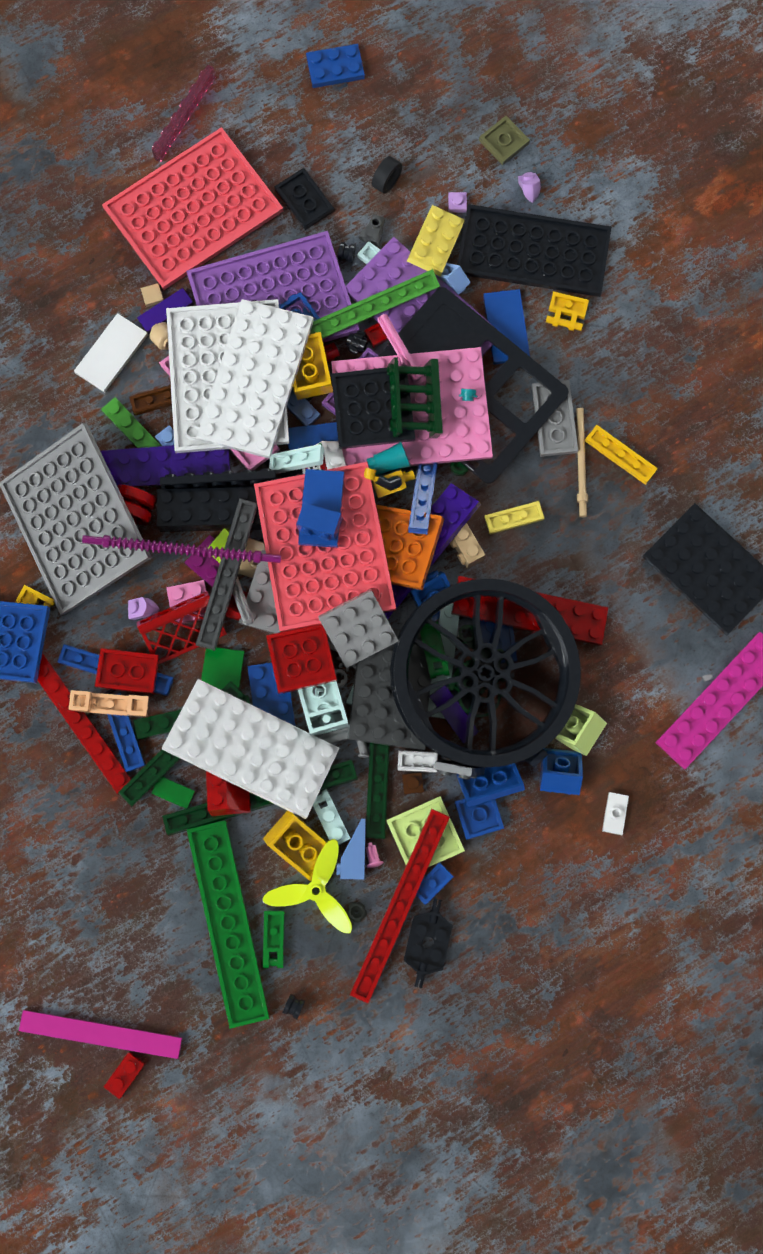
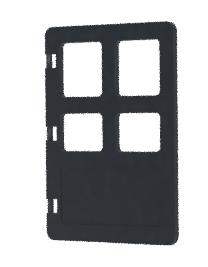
[378,287,569,484]

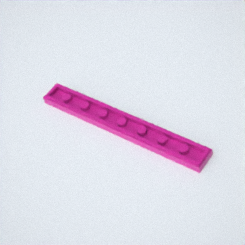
[19,1010,183,1059]

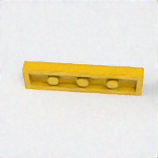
[585,425,658,485]

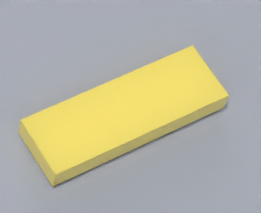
[484,501,545,535]

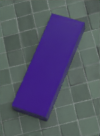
[137,288,194,334]
[429,685,479,743]

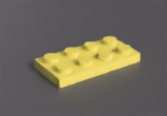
[407,205,465,276]

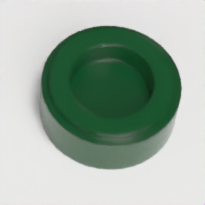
[450,462,469,476]

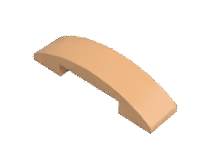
[68,690,149,716]

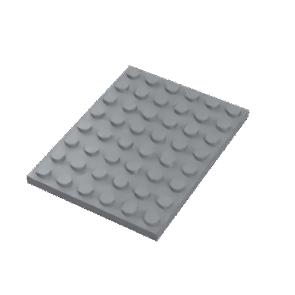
[0,423,152,615]

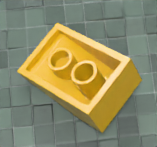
[293,332,333,400]
[263,810,327,881]

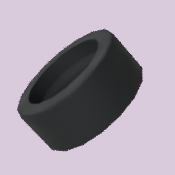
[371,156,403,194]

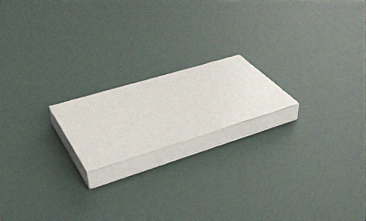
[74,313,148,393]

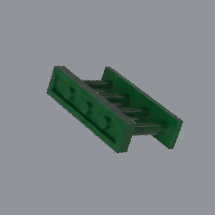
[387,357,443,438]

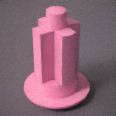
[366,842,384,868]

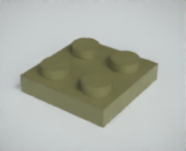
[479,116,530,165]

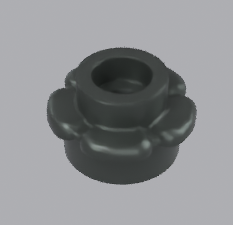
[347,902,367,922]

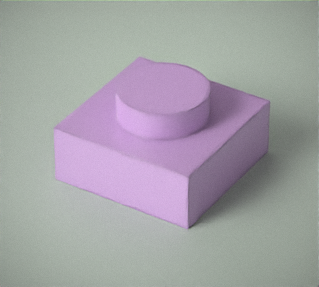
[448,192,467,213]

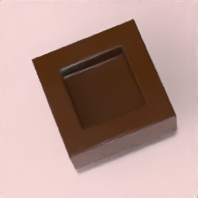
[402,773,424,795]

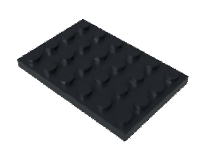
[642,503,763,636]

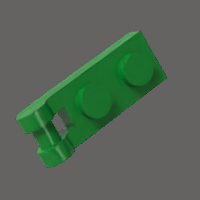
[420,622,450,679]
[263,911,285,968]

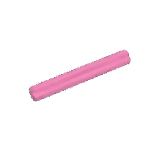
[377,314,422,381]

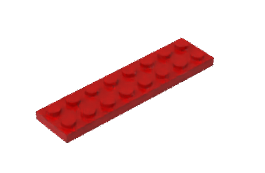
[451,576,608,646]

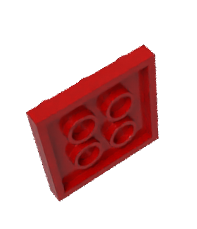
[266,624,337,694]

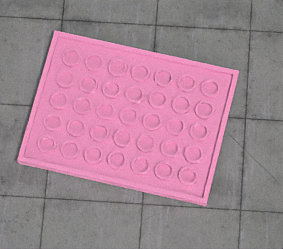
[331,347,493,468]

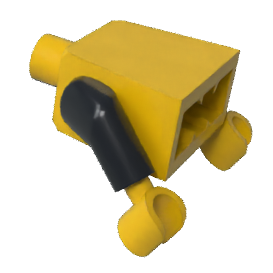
[364,468,415,498]

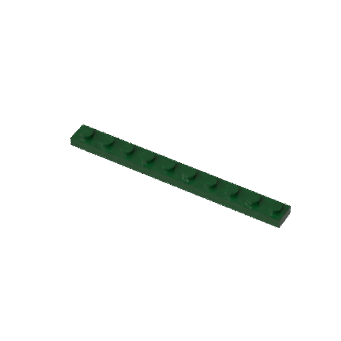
[162,760,358,836]

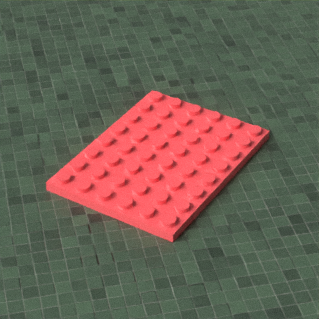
[102,127,284,290]
[254,462,396,632]

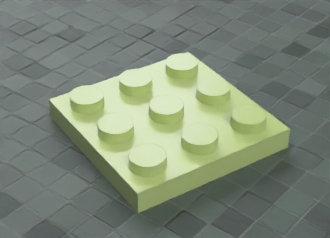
[386,796,465,867]

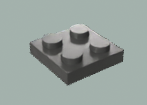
[434,760,485,779]

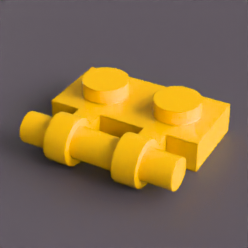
[546,291,589,331]

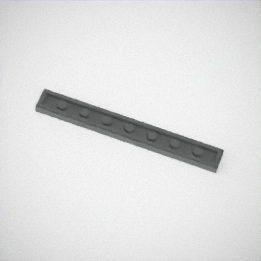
[196,498,258,651]

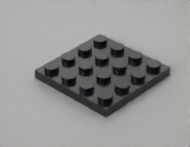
[331,365,415,449]

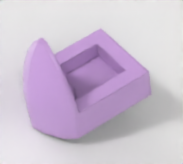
[518,172,541,203]
[128,597,160,620]

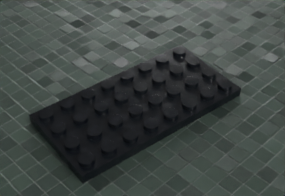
[457,204,612,297]

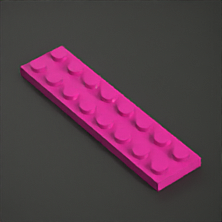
[655,632,763,770]

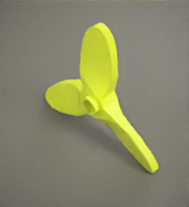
[263,839,352,933]

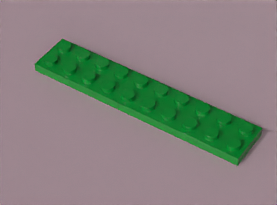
[187,820,270,1029]

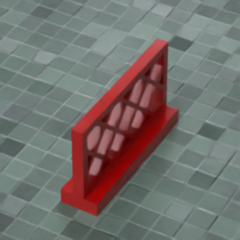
[137,591,227,665]

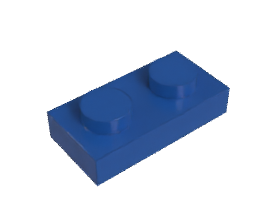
[416,862,454,905]

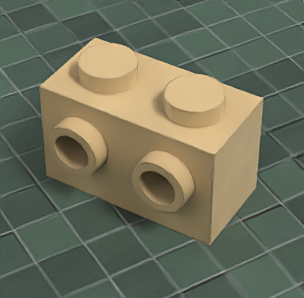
[450,523,485,569]

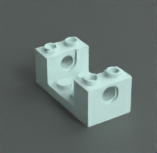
[298,681,349,736]

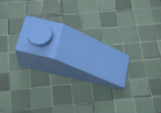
[337,819,366,880]

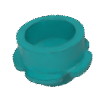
[459,389,478,401]

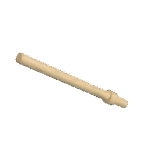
[576,408,588,518]

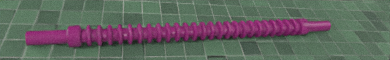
[82,535,281,563]

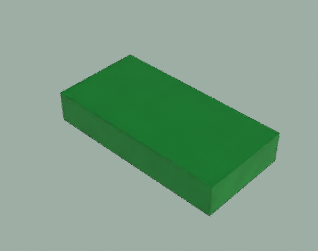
[151,777,196,809]

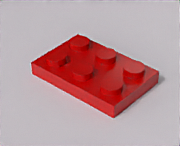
[95,648,160,694]

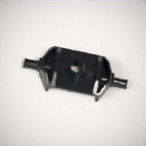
[404,898,453,988]

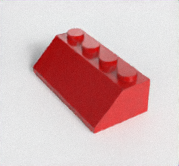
[206,771,251,816]

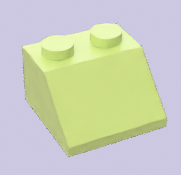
[555,704,607,756]

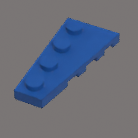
[287,422,338,450]

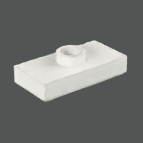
[398,751,438,773]
[602,792,629,835]

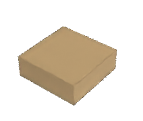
[141,283,163,307]

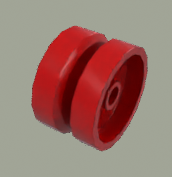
[117,484,157,526]

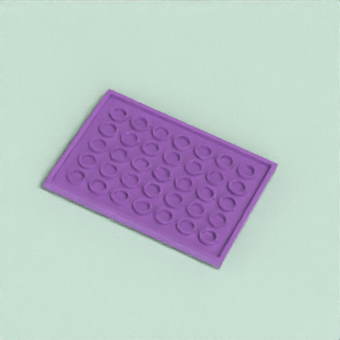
[187,231,360,343]

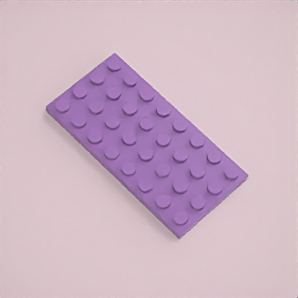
[346,237,495,357]

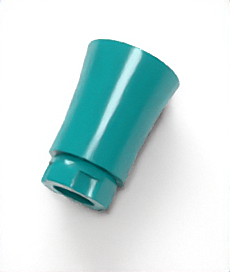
[367,442,411,476]

